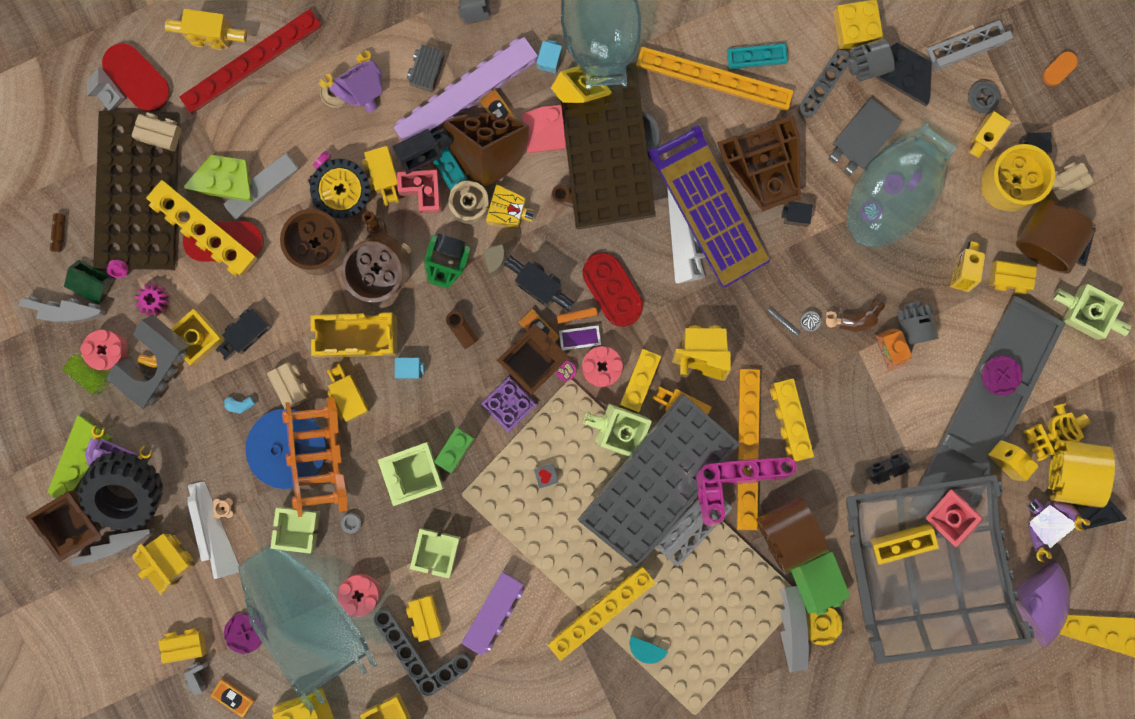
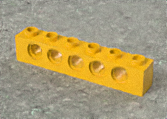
[146,180,258,277]
[548,565,655,661]

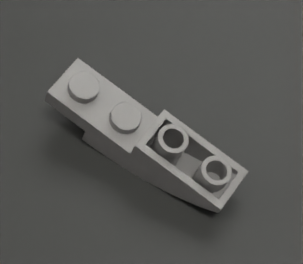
[19,296,107,323]

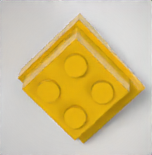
[672,325,731,381]
[132,534,194,596]
[272,688,334,719]

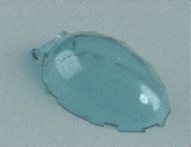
[561,0,641,89]
[847,123,957,248]

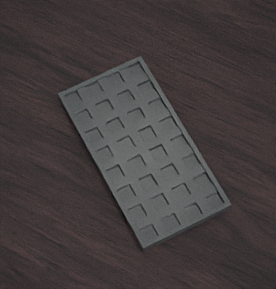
[577,393,740,569]

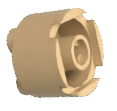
[448,181,490,224]

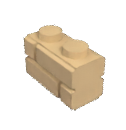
[132,113,182,151]
[1048,162,1094,203]
[267,362,310,409]

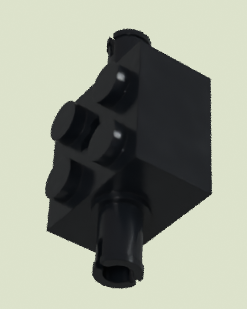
[504,255,576,312]

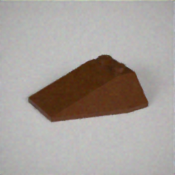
[717,116,801,212]

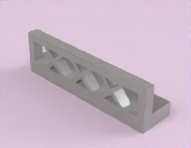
[926,20,1013,71]
[656,499,733,567]

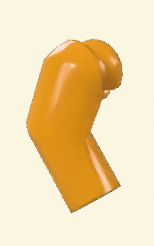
[138,354,157,368]

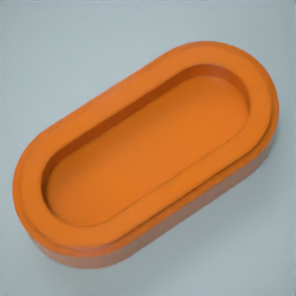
[1042,52,1078,86]

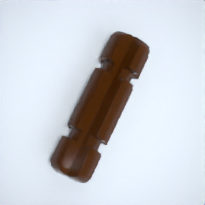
[50,213,65,252]

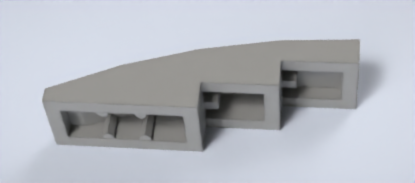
[223,153,299,220]
[71,528,155,566]
[780,586,809,673]

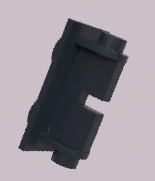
[866,453,910,485]

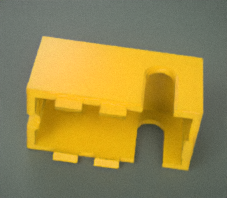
[310,313,398,358]

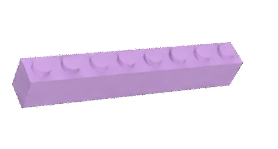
[393,37,538,141]

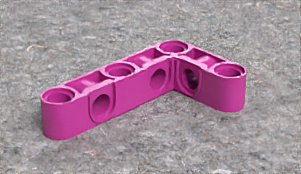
[696,458,797,526]

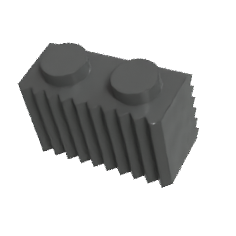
[407,45,445,93]

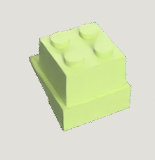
[378,442,444,506]

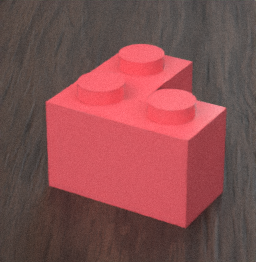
[397,170,441,214]

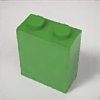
[434,428,476,473]
[791,552,850,615]

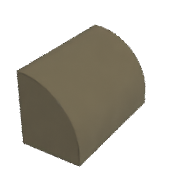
[483,244,506,278]

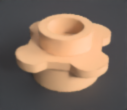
[213,498,233,519]

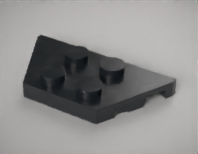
[875,43,931,106]
[1068,499,1127,530]

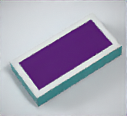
[559,325,601,351]

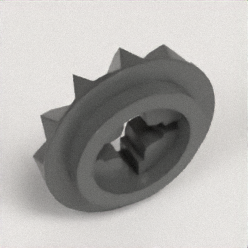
[968,82,1000,113]

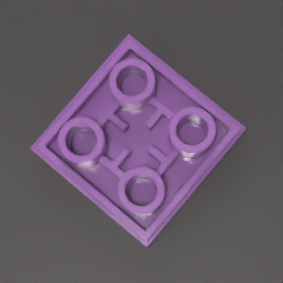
[481,376,537,433]

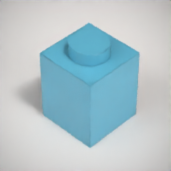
[537,40,562,74]
[395,358,425,379]

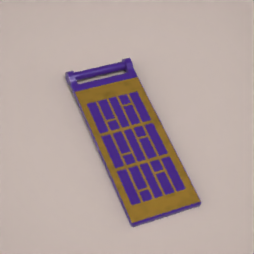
[648,125,770,288]

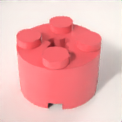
[80,330,129,371]
[582,346,623,387]
[337,574,381,617]

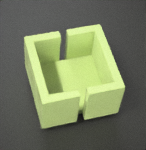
[270,507,320,554]
[410,528,461,578]

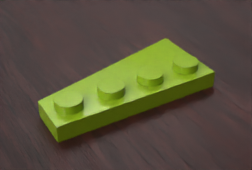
[47,415,112,498]

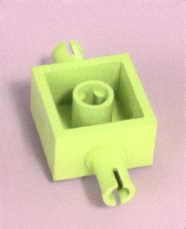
[1052,284,1131,340]
[583,404,652,456]

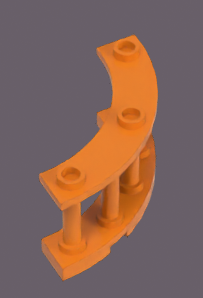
[282,397,347,517]

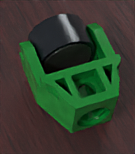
[423,234,470,289]

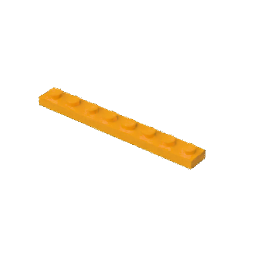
[636,47,794,111]
[736,369,760,530]

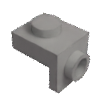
[184,661,208,696]

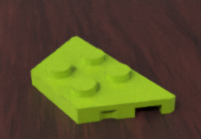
[183,155,254,202]

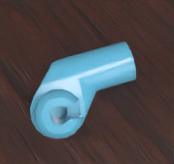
[224,396,256,414]

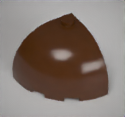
[444,113,529,187]

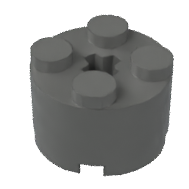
[458,0,491,25]

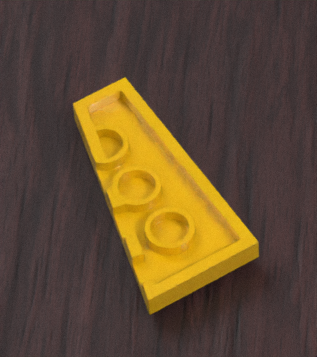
[1059,614,1135,657]

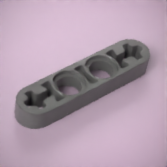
[799,50,850,118]

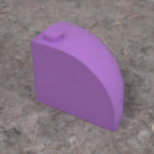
[1015,561,1070,647]

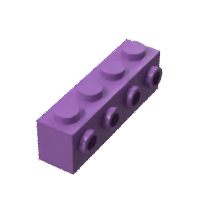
[461,571,525,656]

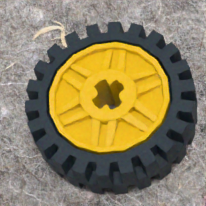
[310,159,370,219]

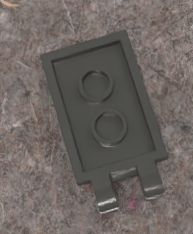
[828,98,901,176]

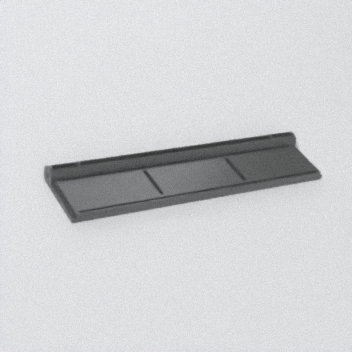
[907,296,1066,521]

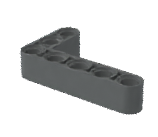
[374,608,472,696]

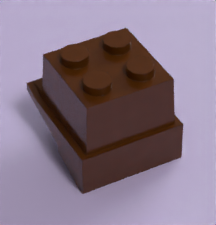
[497,324,570,395]
[26,491,103,562]

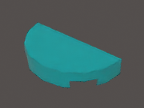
[629,635,668,664]

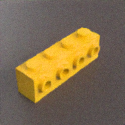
[770,378,814,462]

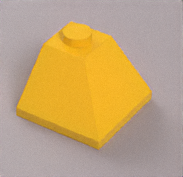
[551,64,612,103]

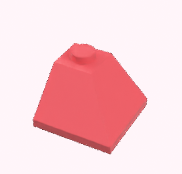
[522,105,566,153]
[926,489,983,547]

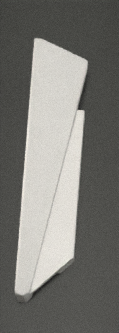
[667,188,705,283]
[187,482,241,579]

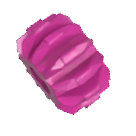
[134,283,170,317]

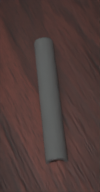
[767,307,800,337]

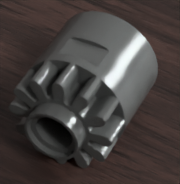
[847,38,894,82]
[897,301,939,345]

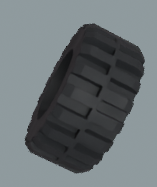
[78,452,163,531]

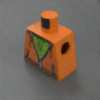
[874,328,912,370]

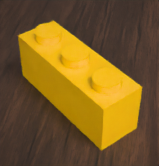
[619,349,661,413]
[870,523,939,565]

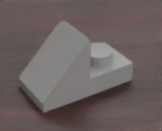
[86,67,125,111]

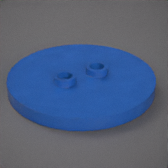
[246,409,327,489]

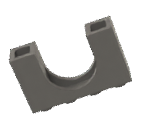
[106,315,190,409]

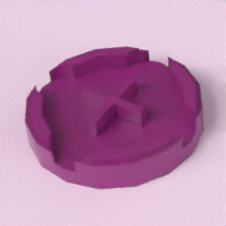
[981,356,1022,396]
[224,613,265,654]

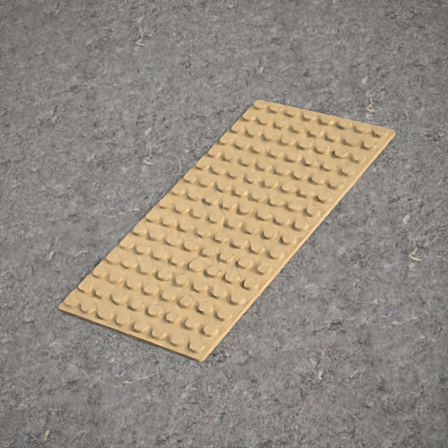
[462,380,792,715]

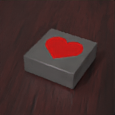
[534,463,559,488]

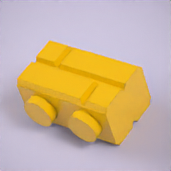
[989,260,1037,294]
[406,594,444,642]
[158,628,207,664]

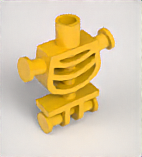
[1023,403,1091,461]

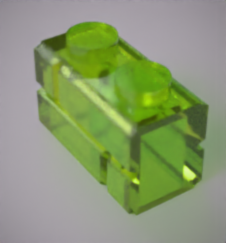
[61,354,110,395]

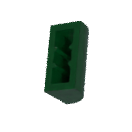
[64,260,114,304]

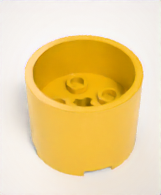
[981,144,1055,212]
[1048,440,1115,508]

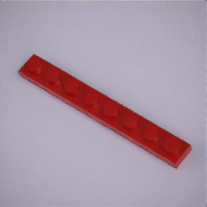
[179,9,322,114]

